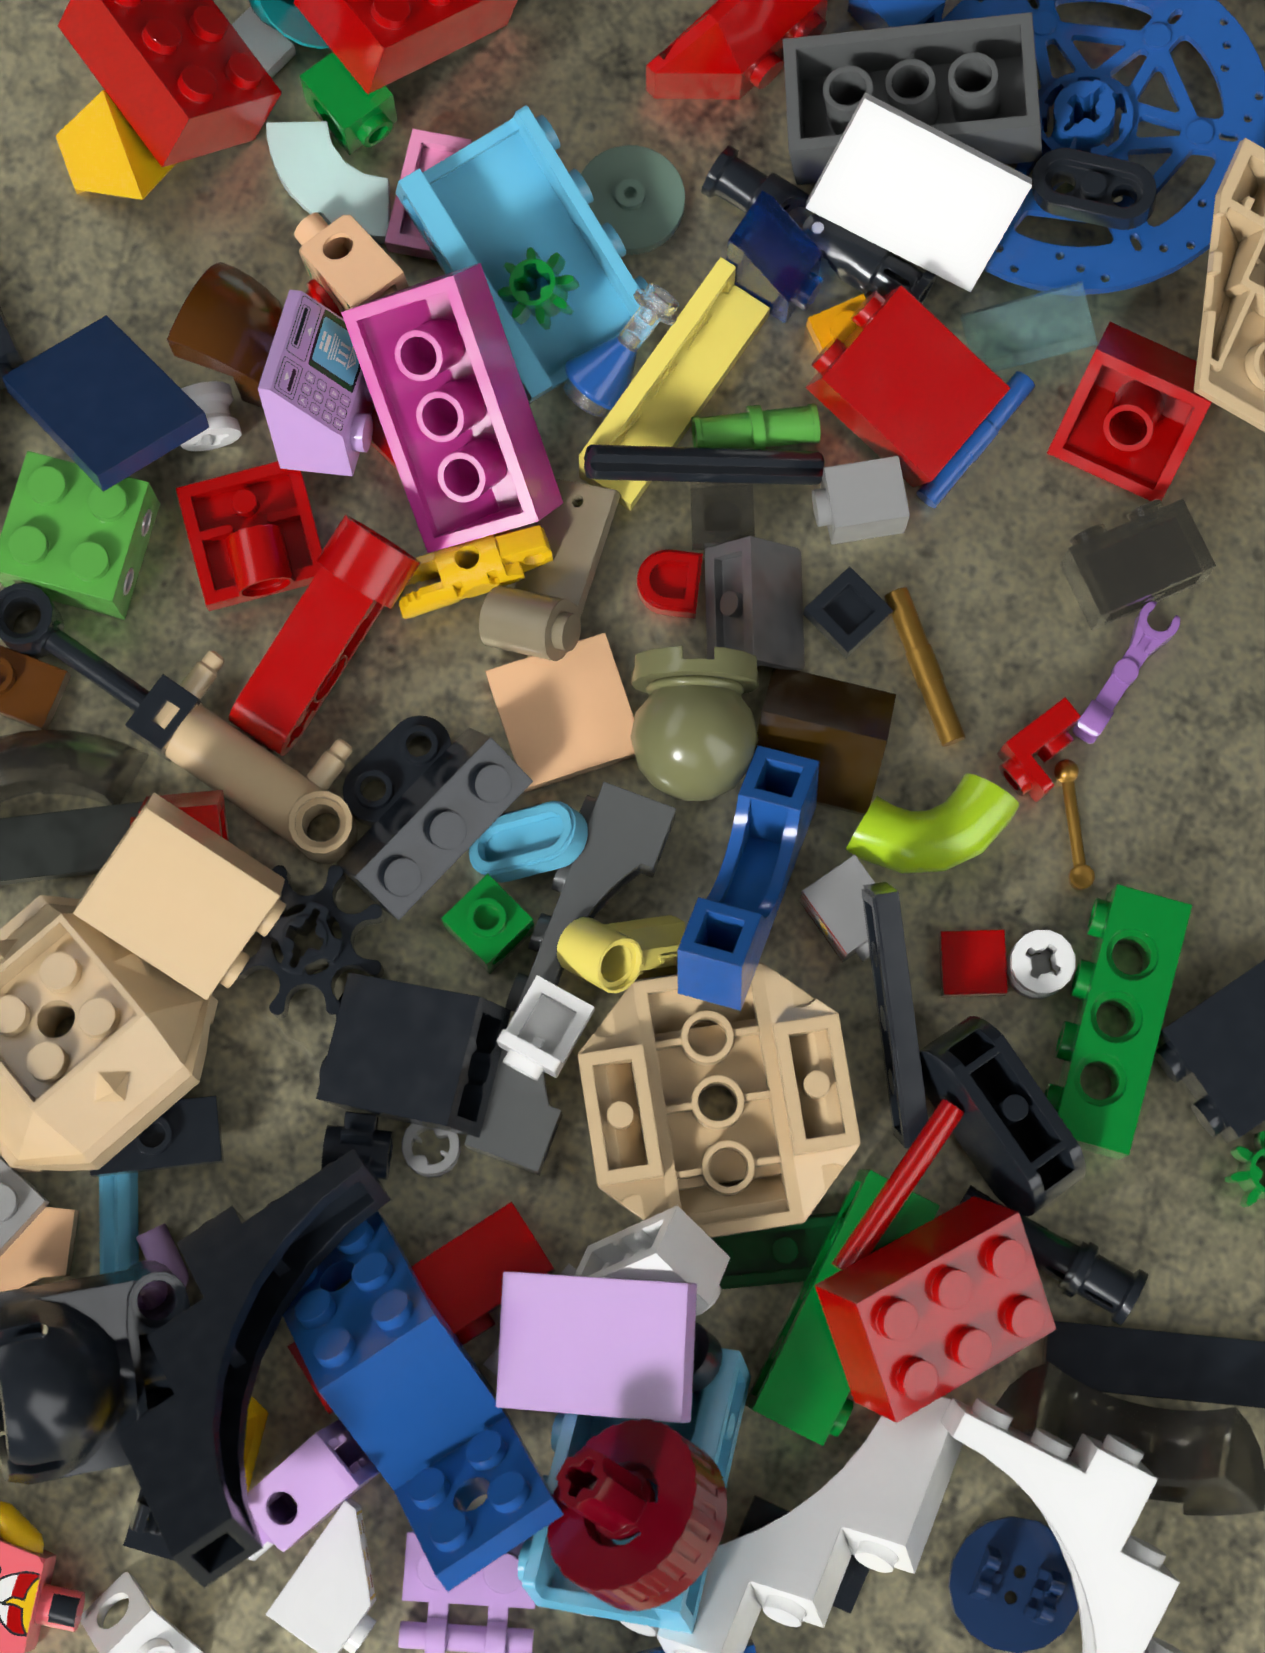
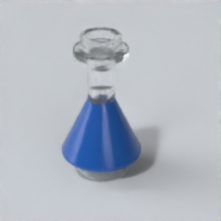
[564,283,679,417]

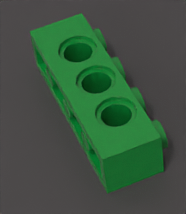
[1044,884,1192,1160]

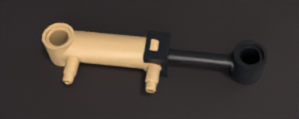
[0,583,358,864]

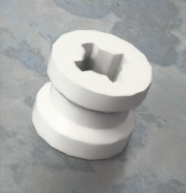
[181,381,242,452]
[1006,930,1075,999]

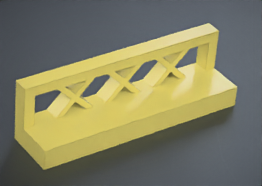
[579,257,770,511]

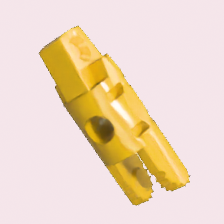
[399,525,553,619]

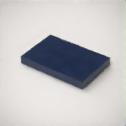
[2,315,210,492]

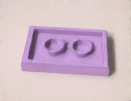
[496,1272,697,1423]

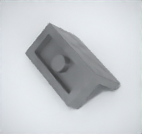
[704,536,805,670]

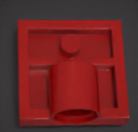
[176,461,323,612]

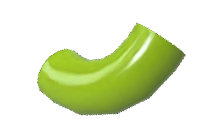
[845,773,1019,873]

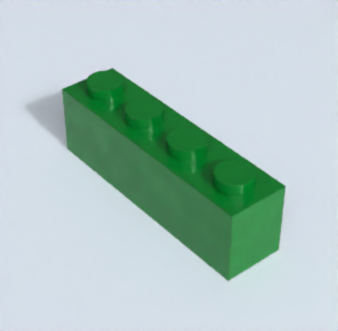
[745,1169,940,1446]

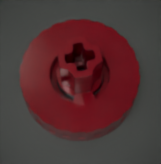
[547,1419,727,1611]

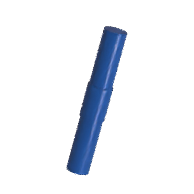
[916,371,1035,508]

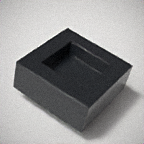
[803,566,893,658]

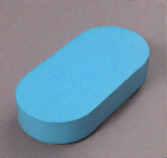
[469,801,588,883]

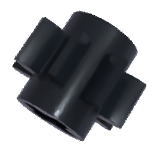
[321,1111,394,1180]

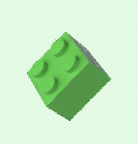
[0,451,160,620]

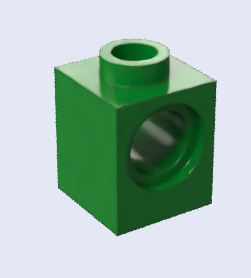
[299,52,398,155]
[441,873,535,974]

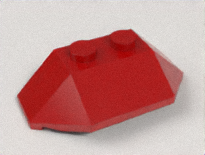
[646,0,828,100]

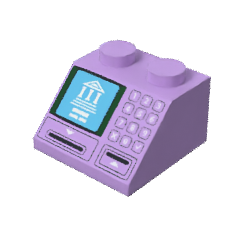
[258,290,374,477]

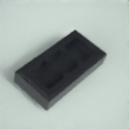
[90,1096,224,1177]

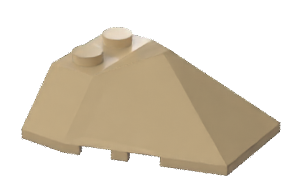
[1194,138,1265,432]

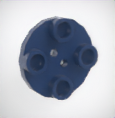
[948,1516,1079,1653]

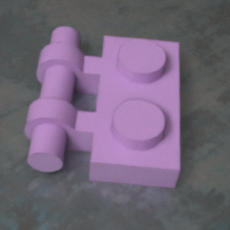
[399,1531,536,1653]

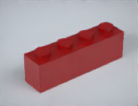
[287,1201,556,1415]

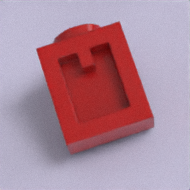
[997,697,1081,803]

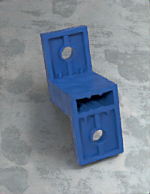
[283,1210,564,1592]

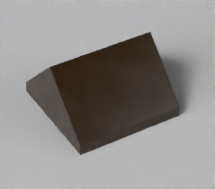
[755,668,896,816]

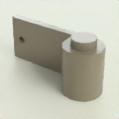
[479,478,621,661]

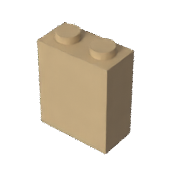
[73,792,286,1000]

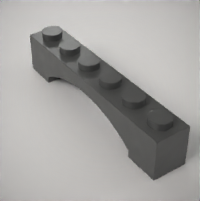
[464,782,676,1176]

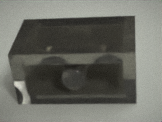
[1060,499,1216,631]

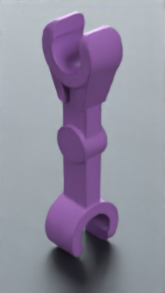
[1072,601,1180,744]

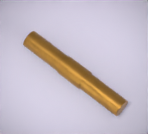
[884,587,966,747]

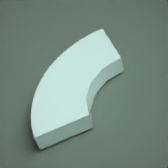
[266,121,390,244]

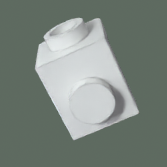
[496,975,595,1081]

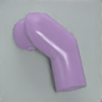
[136,1223,189,1310]

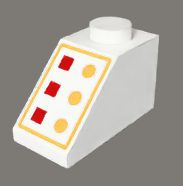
[266,1498,377,1653]

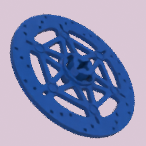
[941,0,1265,295]

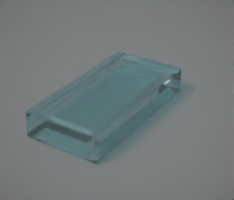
[961,281,1098,372]

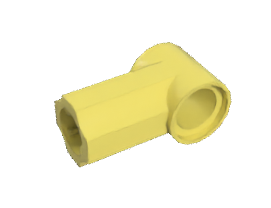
[557,915,686,993]

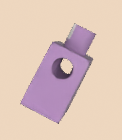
[248,1419,380,1561]

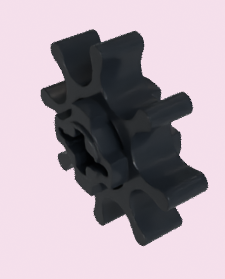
[238,865,385,1019]

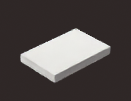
[806,92,1032,292]

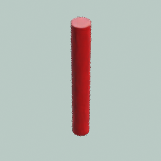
[831,1099,965,1271]

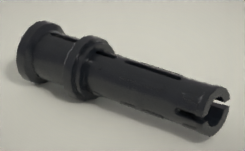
[960,1185,1148,1326]

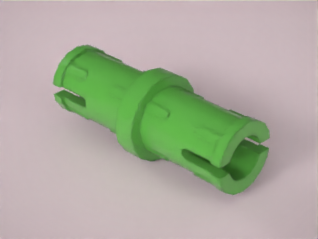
[691,403,821,449]

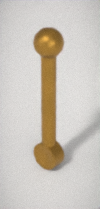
[1054,759,1095,890]

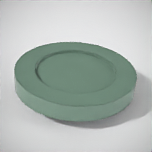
[581,145,685,255]

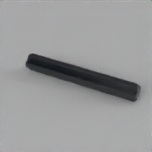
[584,444,824,485]

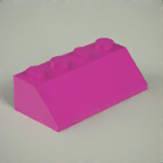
[341,263,563,553]

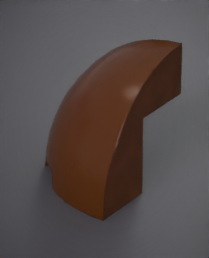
[167,262,284,408]

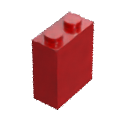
[805,285,1010,488]

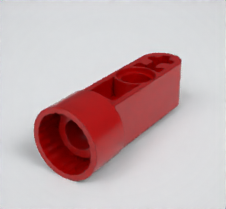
[228,514,421,756]

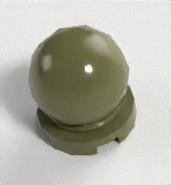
[631,646,759,801]

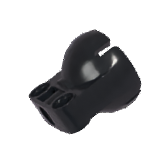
[0,1260,190,1485]

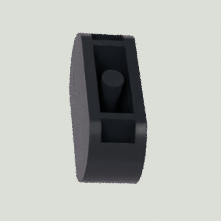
[919,1016,1086,1217]

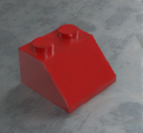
[1047,321,1212,506]

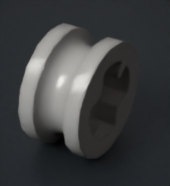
[401,1124,461,1178]

